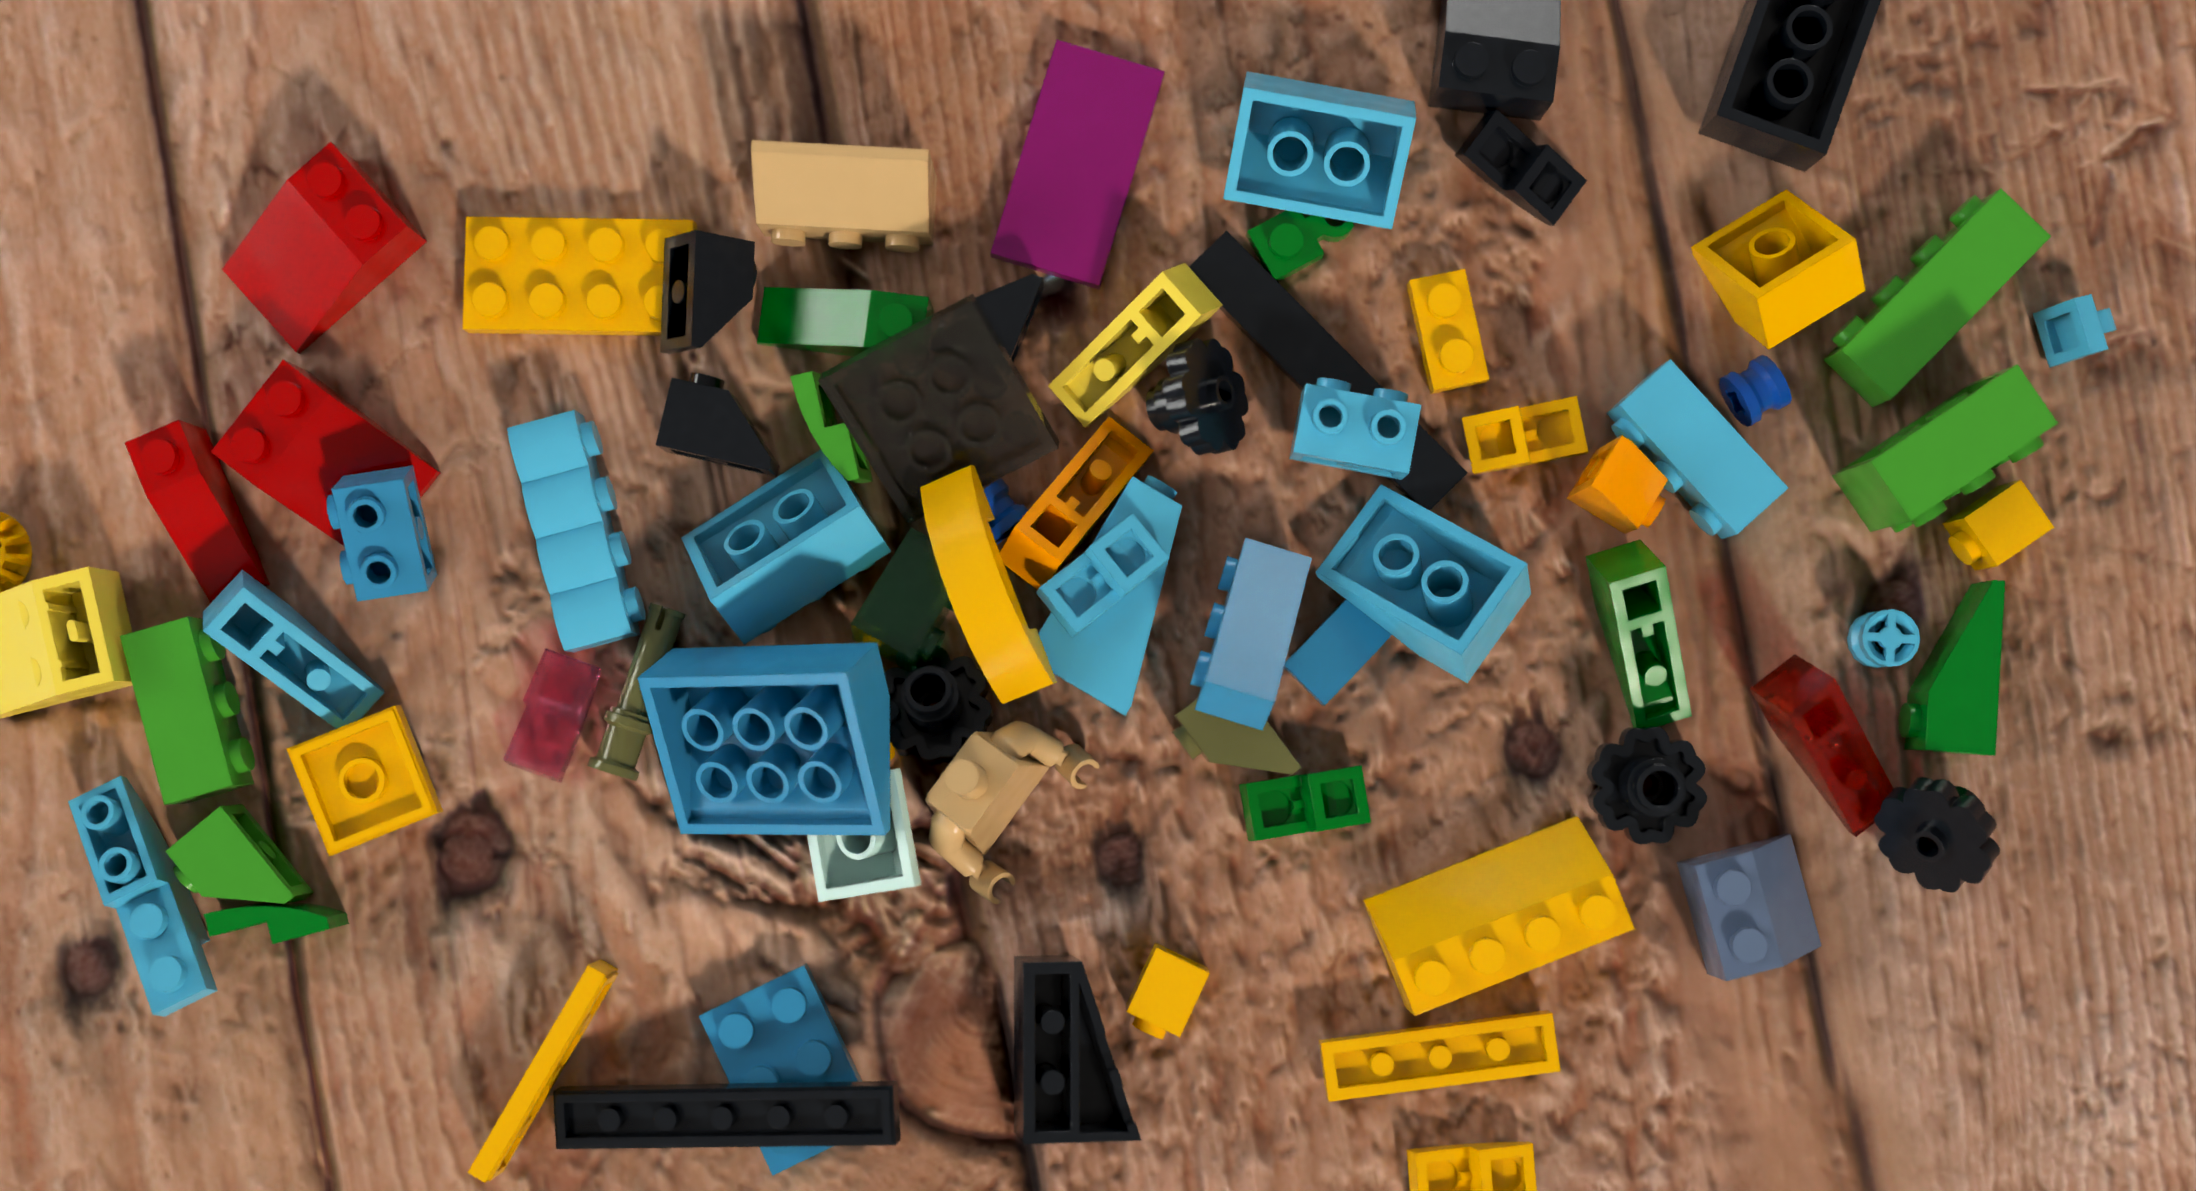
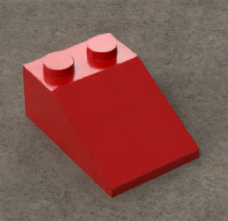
[222,142,427,354]
[211,360,441,546]

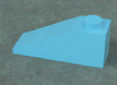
[203,569,384,729]

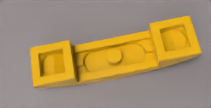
[920,465,1057,704]

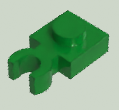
[1246,210,1354,282]

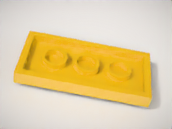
[462,216,697,336]

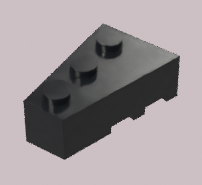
[1014,955,1141,1144]

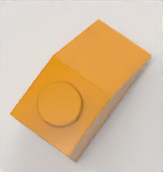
[1566,435,1668,534]

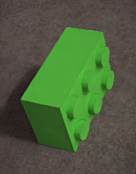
[1832,364,2058,533]

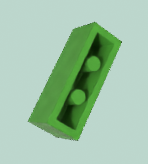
[120,616,255,805]

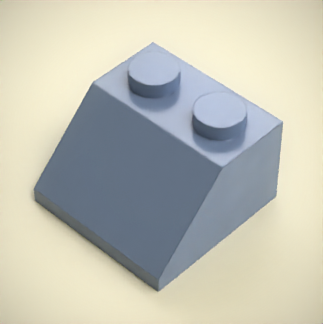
[1677,833,1822,981]

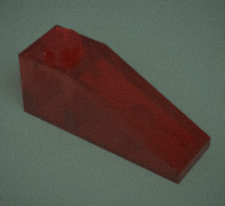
[1749,654,1894,837]

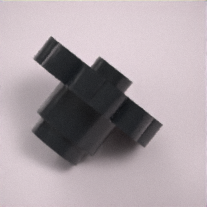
[1146,338,1248,455]
[884,646,994,766]
[1586,726,1707,844]
[1874,777,2000,893]

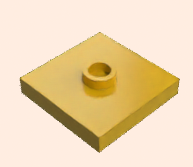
[287,705,443,856]

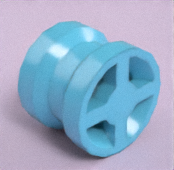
[1847,609,1920,668]

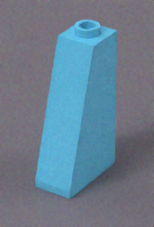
[1039,475,1182,716]

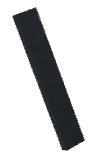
[1189,231,1467,510]
[553,1081,901,1149]

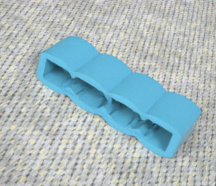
[507,410,646,653]

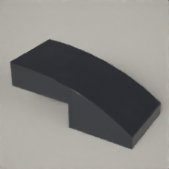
[1454,109,1587,226]

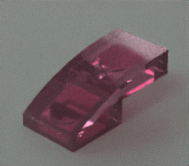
[503,648,601,783]

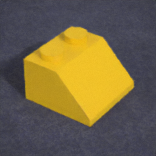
[1691,189,1866,350]

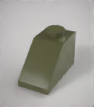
[1172,698,1302,775]

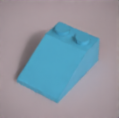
[1316,484,1531,683]

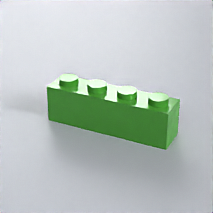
[1824,188,2051,407]

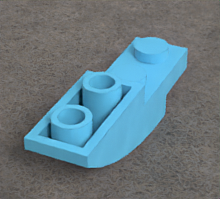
[68,776,218,1017]

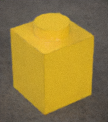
[1942,479,2054,571]
[1126,942,1210,1040]

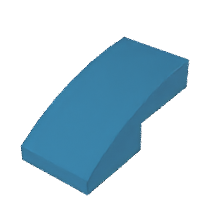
[1284,599,1392,706]

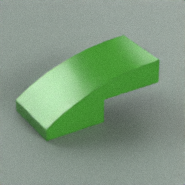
[790,371,873,484]

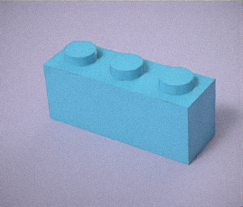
[1606,359,1788,539]

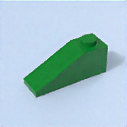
[757,287,934,366]
[1585,539,1692,728]
[1898,580,2005,756]

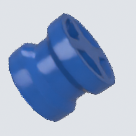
[1719,355,1792,427]
[984,478,1028,545]

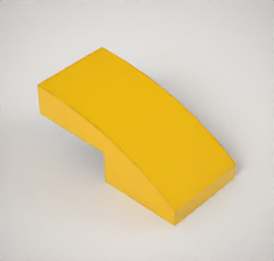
[1462,396,1589,474]
[1406,1142,1537,1191]

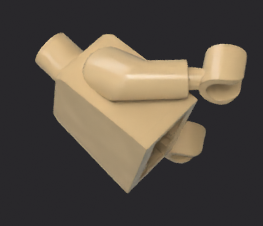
[925,721,1100,904]

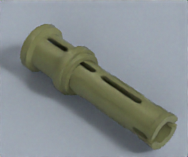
[587,603,686,781]

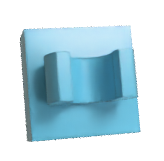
[2033,294,2117,368]

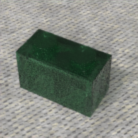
[851,527,954,672]

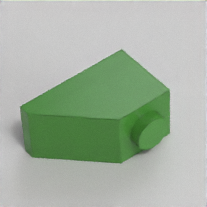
[165,804,314,904]

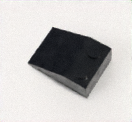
[1428,0,1561,121]

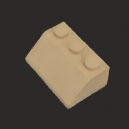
[751,140,937,253]

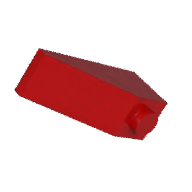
[125,420,270,603]

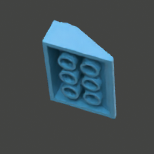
[638,642,890,835]

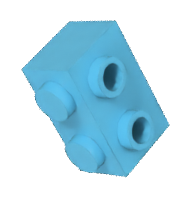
[1289,378,1421,480]

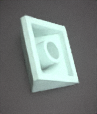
[807,768,921,902]

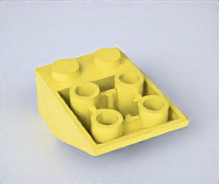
[0,566,132,719]

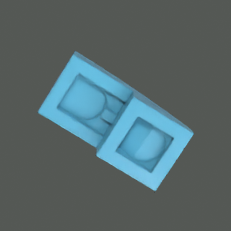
[1035,513,1170,638]

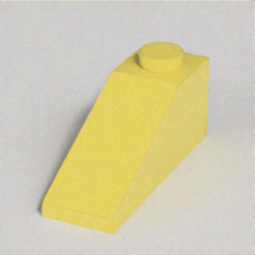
[1048,263,1223,428]

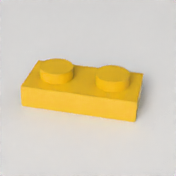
[1406,269,1489,394]

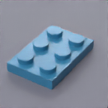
[699,963,862,1175]

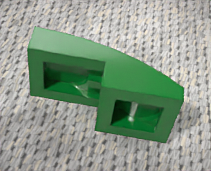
[1239,765,1371,841]
[204,902,349,944]

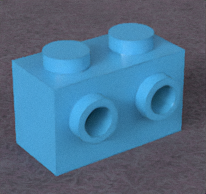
[327,465,437,602]

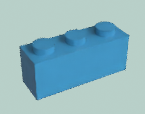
[1190,537,1312,731]

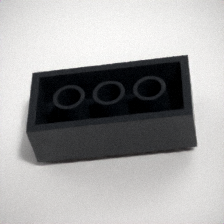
[1698,0,1881,172]

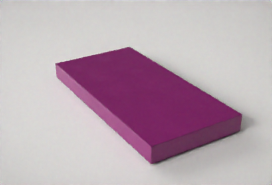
[990,39,1165,289]

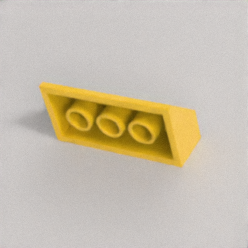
[1363,816,1635,1016]

